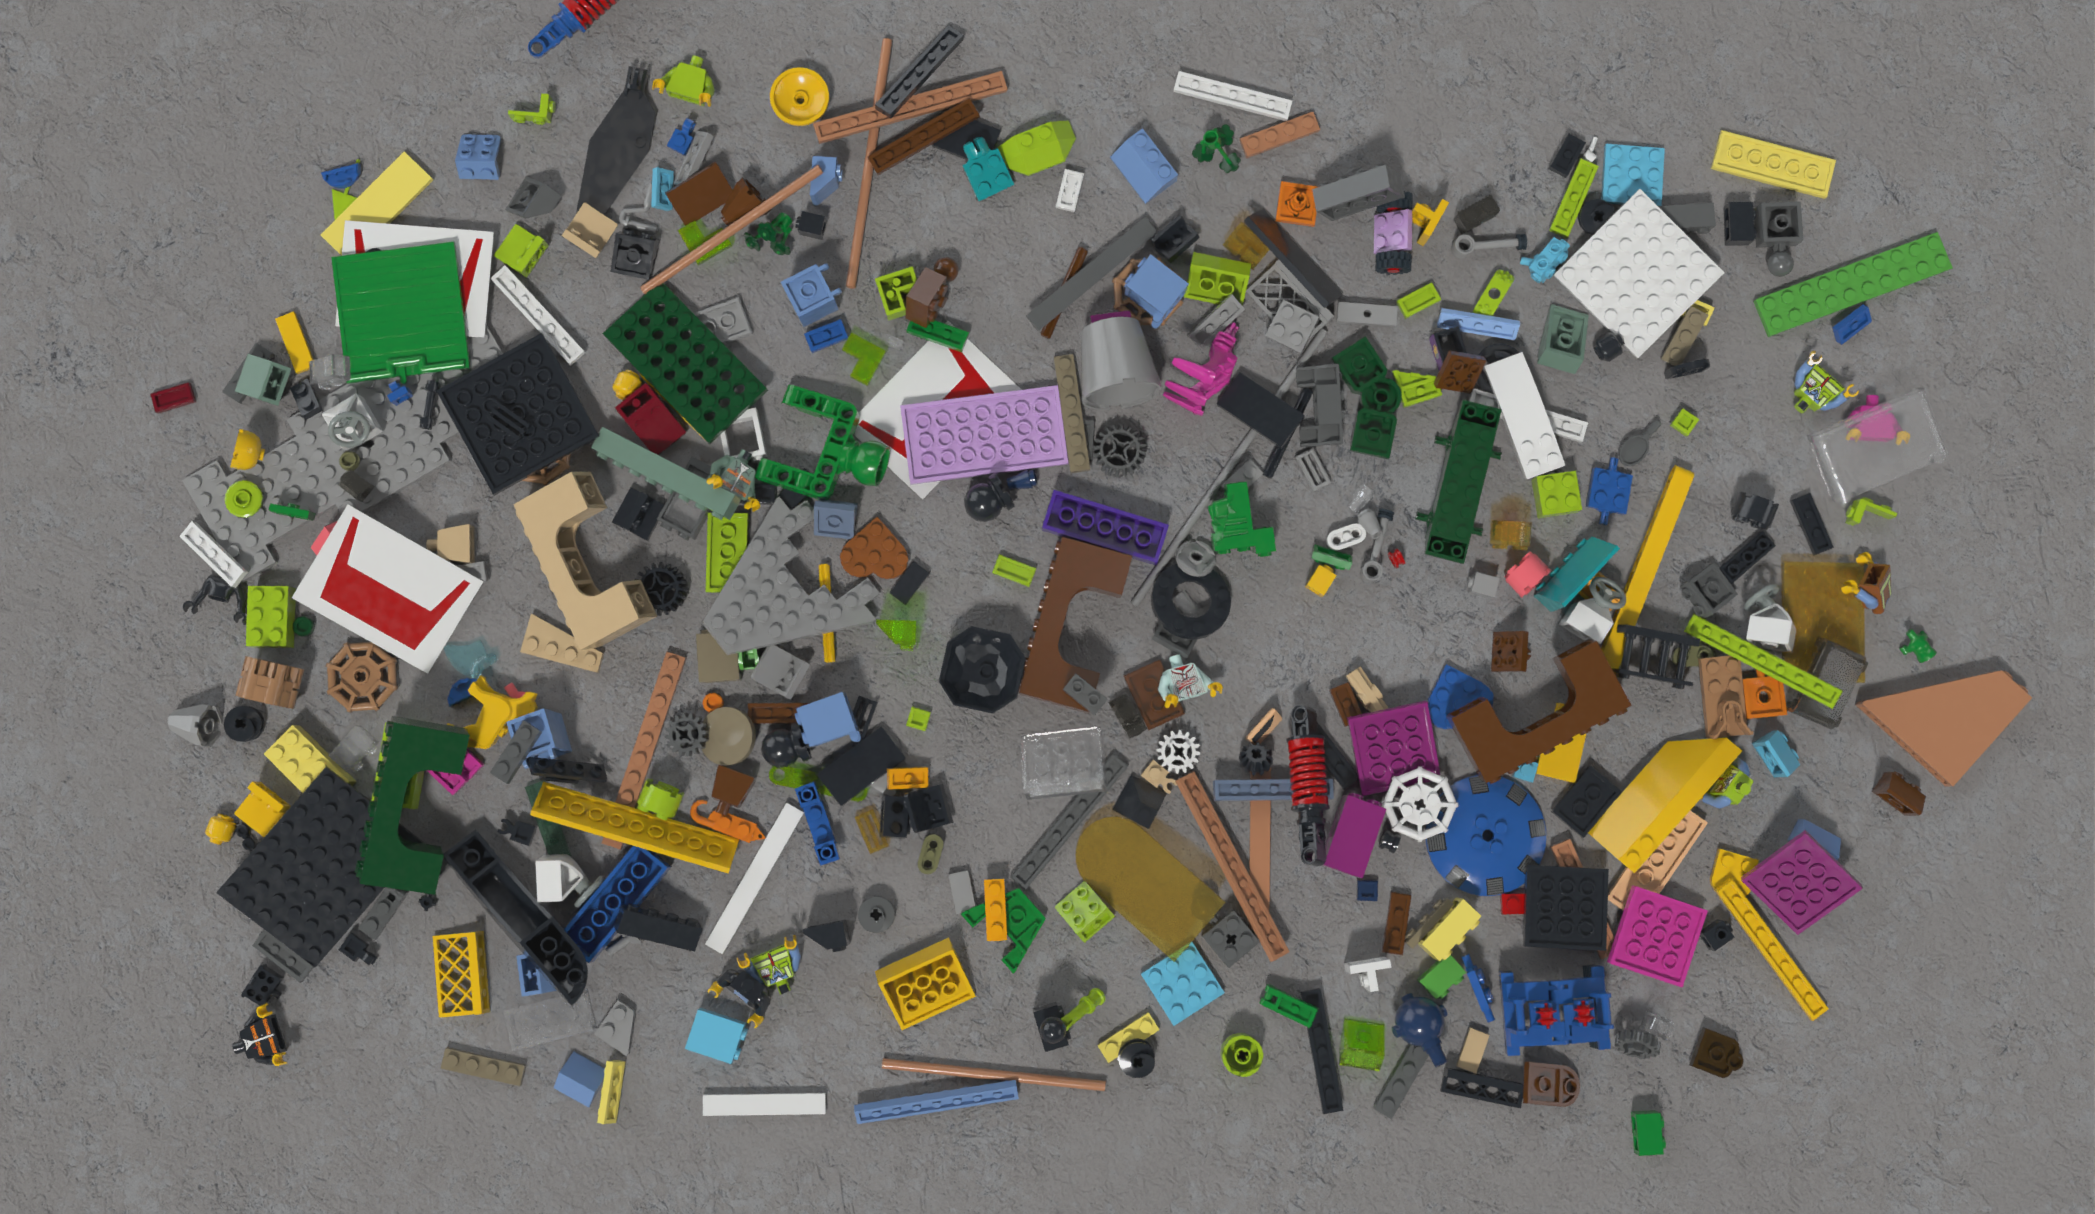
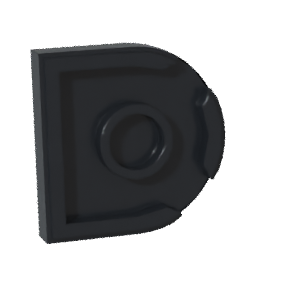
[1664,359,1710,380]

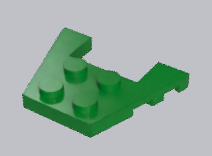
[961,888,1046,974]

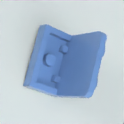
[455,134,501,180]

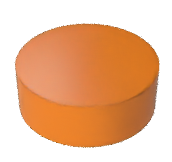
[703,693,724,712]

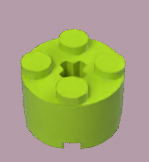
[637,779,684,820]
[1220,1033,1263,1077]

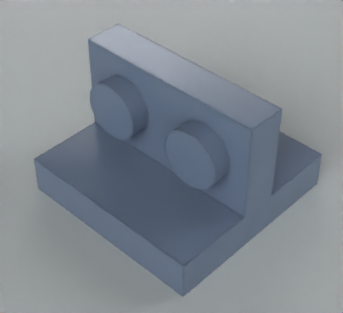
[814,500,858,539]

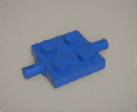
[1586,457,1633,525]
[1461,954,1495,1022]

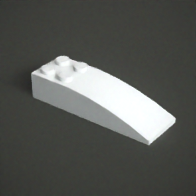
[1484,352,1565,479]

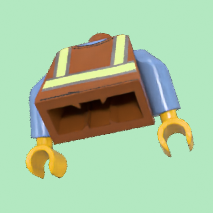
[1841,552,1891,614]

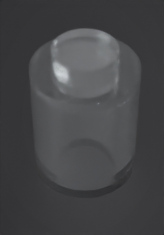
[1173,590,1199,618]

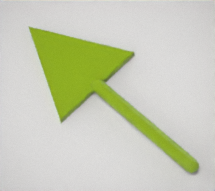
[332,159,360,220]

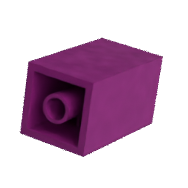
[1323,793,1386,878]

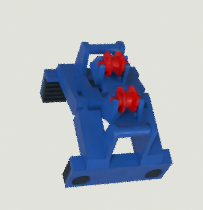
[1499,965,1614,1056]

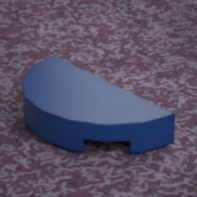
[321,163,361,189]
[447,678,477,707]

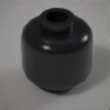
[1593,332,1625,362]

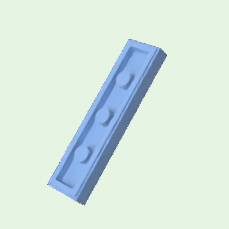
[1437,308,1520,340]

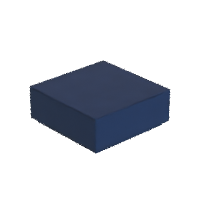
[1356,880,1378,901]

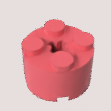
[1504,551,1552,598]

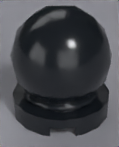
[964,473,1015,522]
[761,722,812,768]

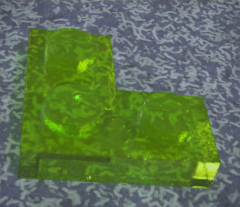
[678,221,732,266]
[842,332,887,387]

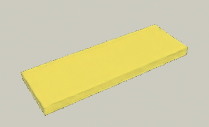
[1711,130,1836,199]
[321,152,433,256]

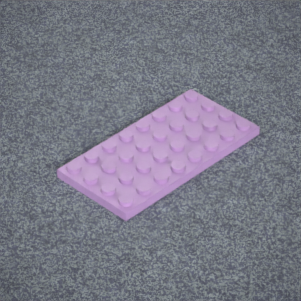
[900,385,1068,485]

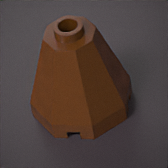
[721,178,772,226]

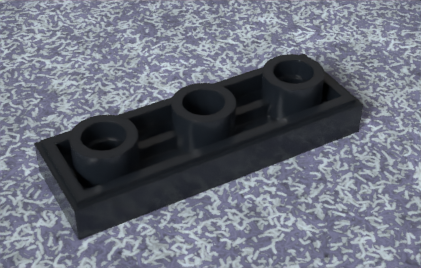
[1719,531,1776,584]

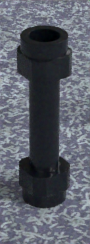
[420,380,439,430]

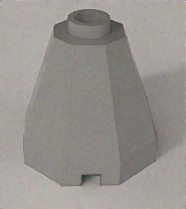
[167,705,223,747]

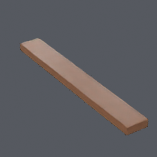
[1248,767,1271,929]

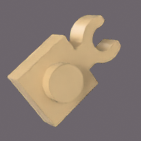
[1141,760,1177,794]

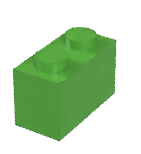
[1416,955,1466,999]

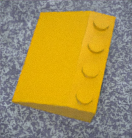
[875,937,976,1030]

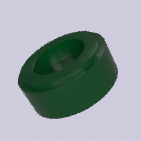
[293,616,315,637]

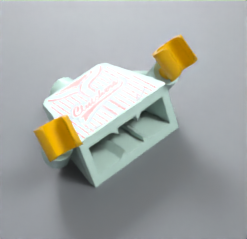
[1158,654,1223,708]

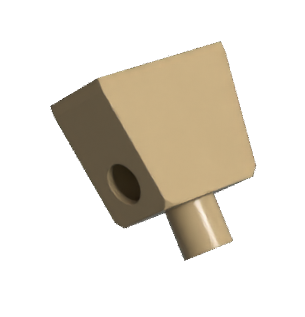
[426,524,475,564]

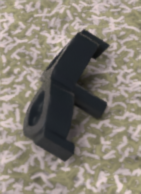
[236,822,256,851]

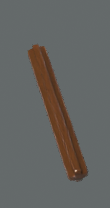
[1041,247,1088,339]

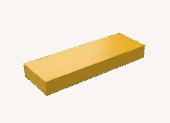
[275,311,316,374]

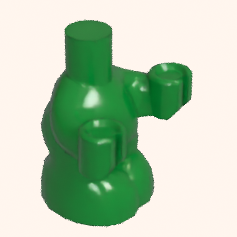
[1899,629,1937,663]

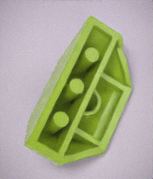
[997,120,1076,176]

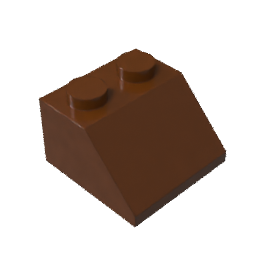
[1872,771,1926,816]

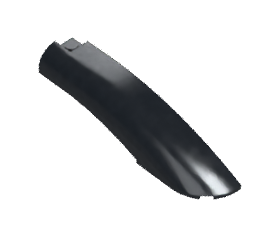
[443,829,588,1006]

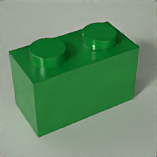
[1631,1110,1666,1156]

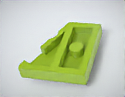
[1391,370,1442,408]

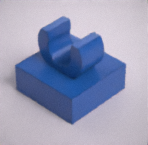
[387,381,414,406]

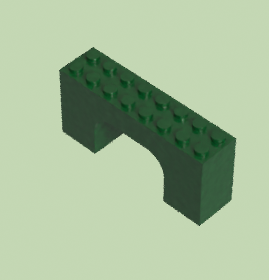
[355,716,470,895]

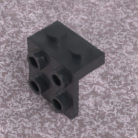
[904,784,954,833]

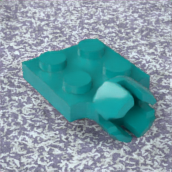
[962,137,1014,201]

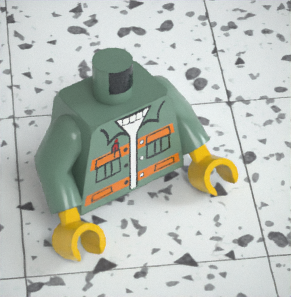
[706,449,760,512]

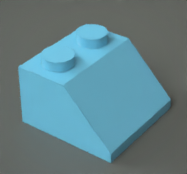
[1752,730,1800,778]

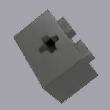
[1063,674,1108,716]

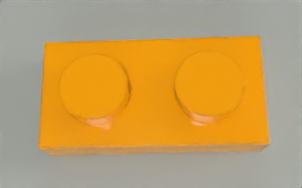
[887,767,928,790]

